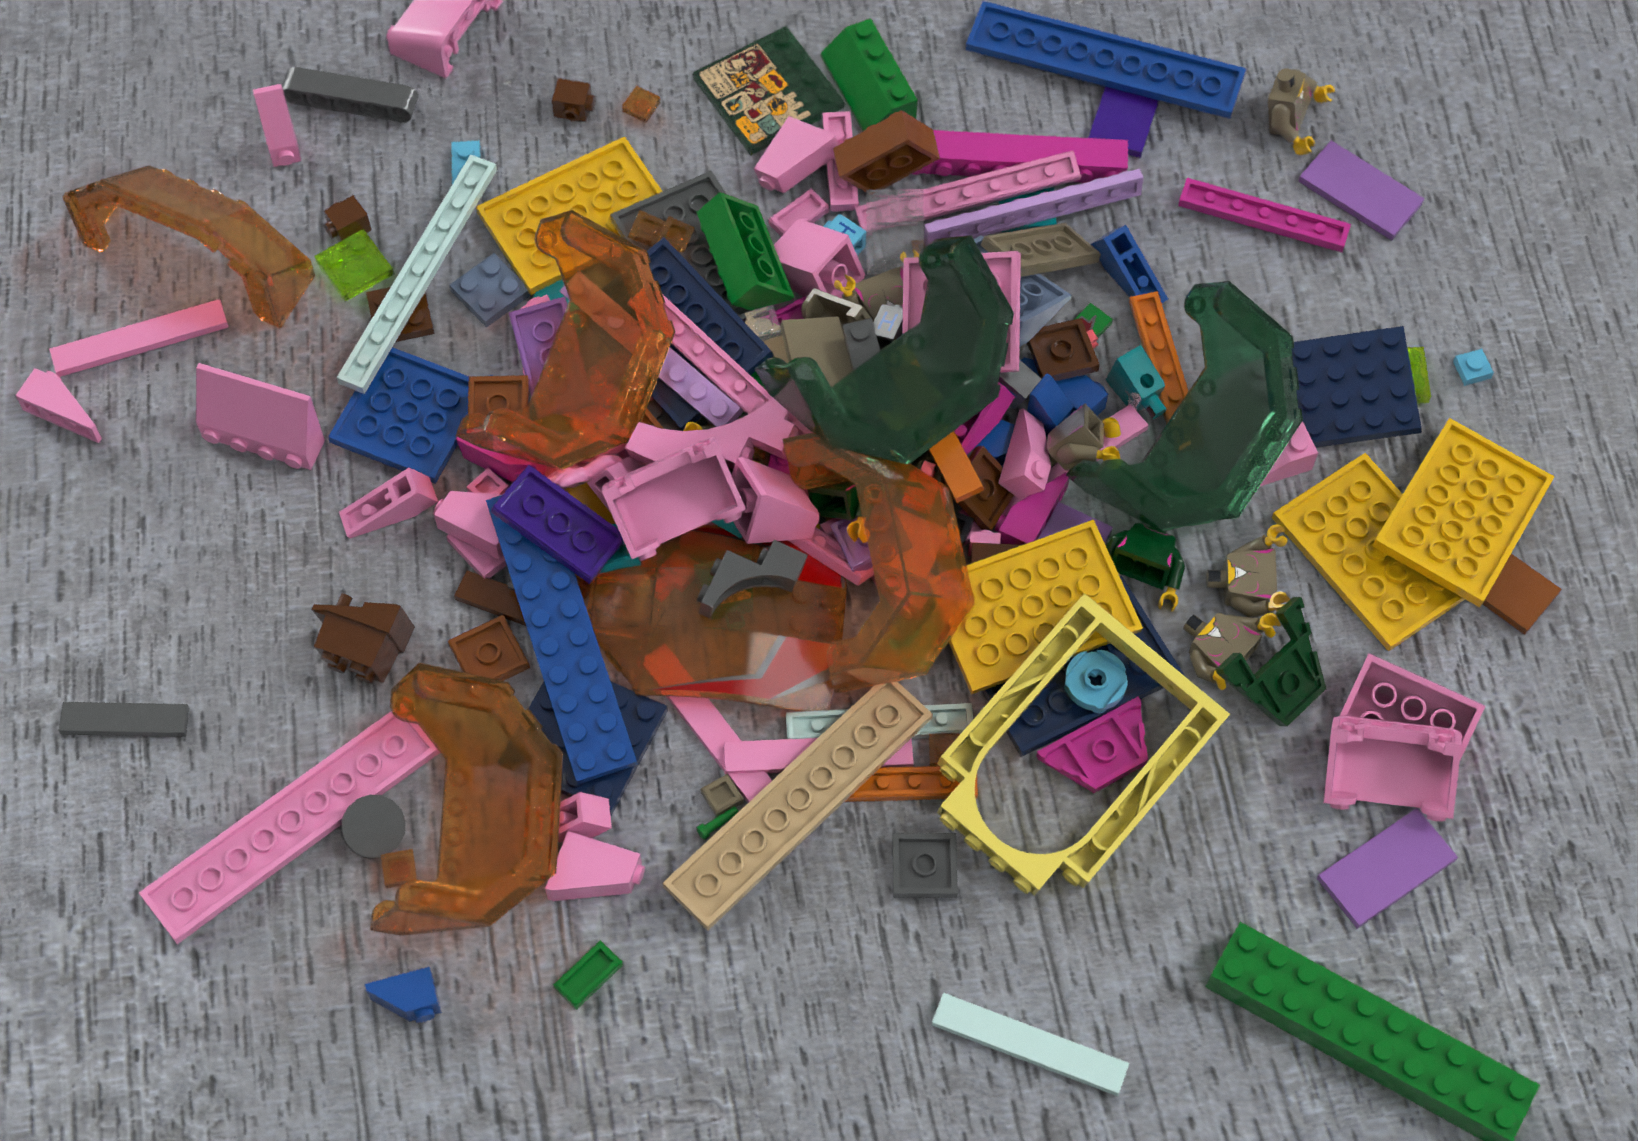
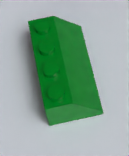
[821,18,918,131]
[696,192,794,310]

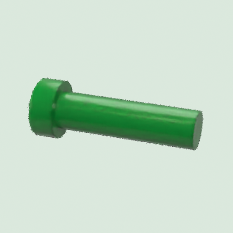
[696,806,739,840]

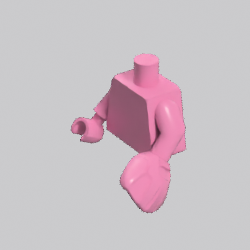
[547,455,647,513]

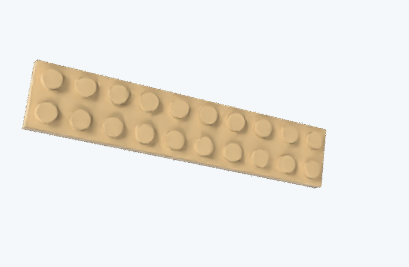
[663,673,933,931]

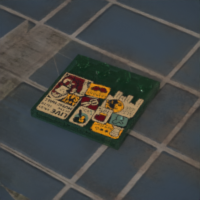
[693,26,844,156]

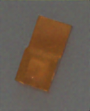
[627,210,695,253]

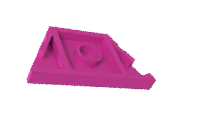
[1036,697,1148,793]

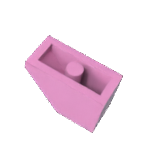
[539,792,612,844]

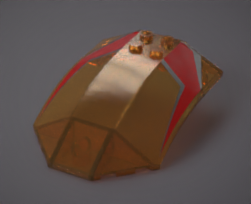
[587,525,847,711]

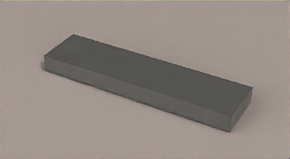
[58,702,190,737]

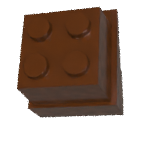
[311,593,415,684]

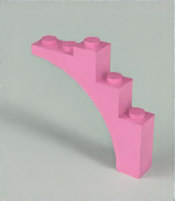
[625,362,816,469]

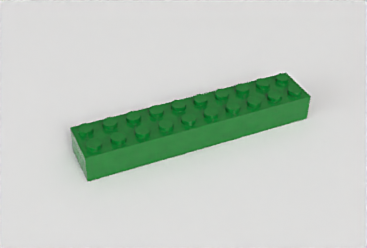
[1205,922,1540,1141]

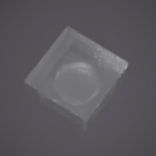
[745,305,782,341]

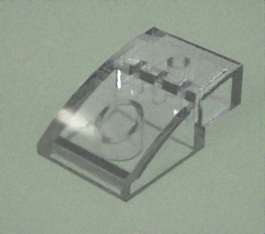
[866,189,924,275]

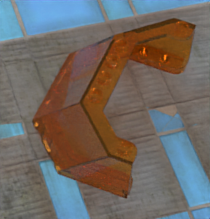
[62,165,315,328]
[455,210,676,470]
[783,433,975,694]
[370,663,563,936]

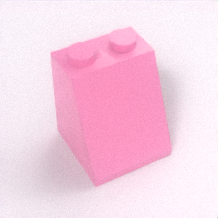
[774,218,865,298]
[732,457,820,544]

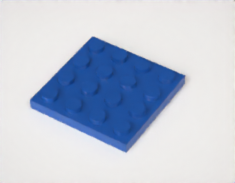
[328,347,469,484]

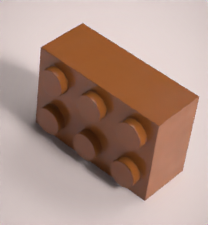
[833,110,940,195]

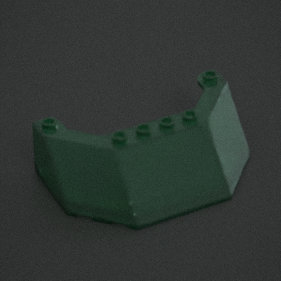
[755,235,1014,464]
[1066,281,1303,531]

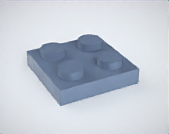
[449,253,531,328]

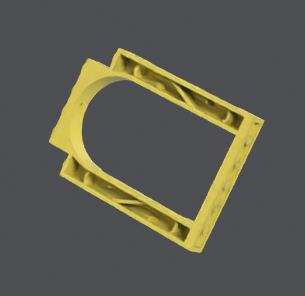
[937,593,1230,896]

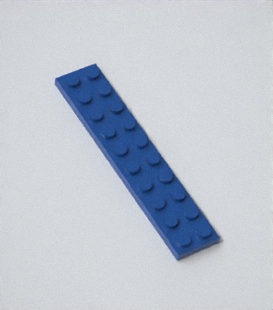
[966,1,1246,119]
[486,495,638,784]

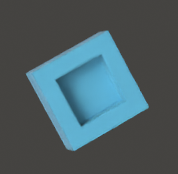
[1453,349,1494,386]

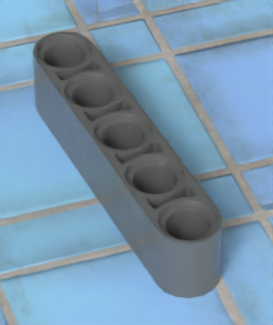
[282,67,418,122]

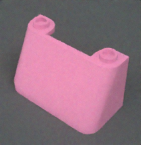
[386,0,503,78]
[602,437,746,561]
[1324,716,1462,822]

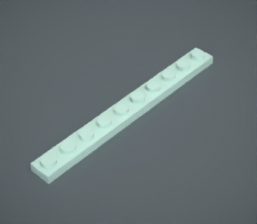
[337,154,497,394]

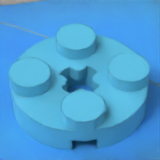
[1064,650,1127,713]

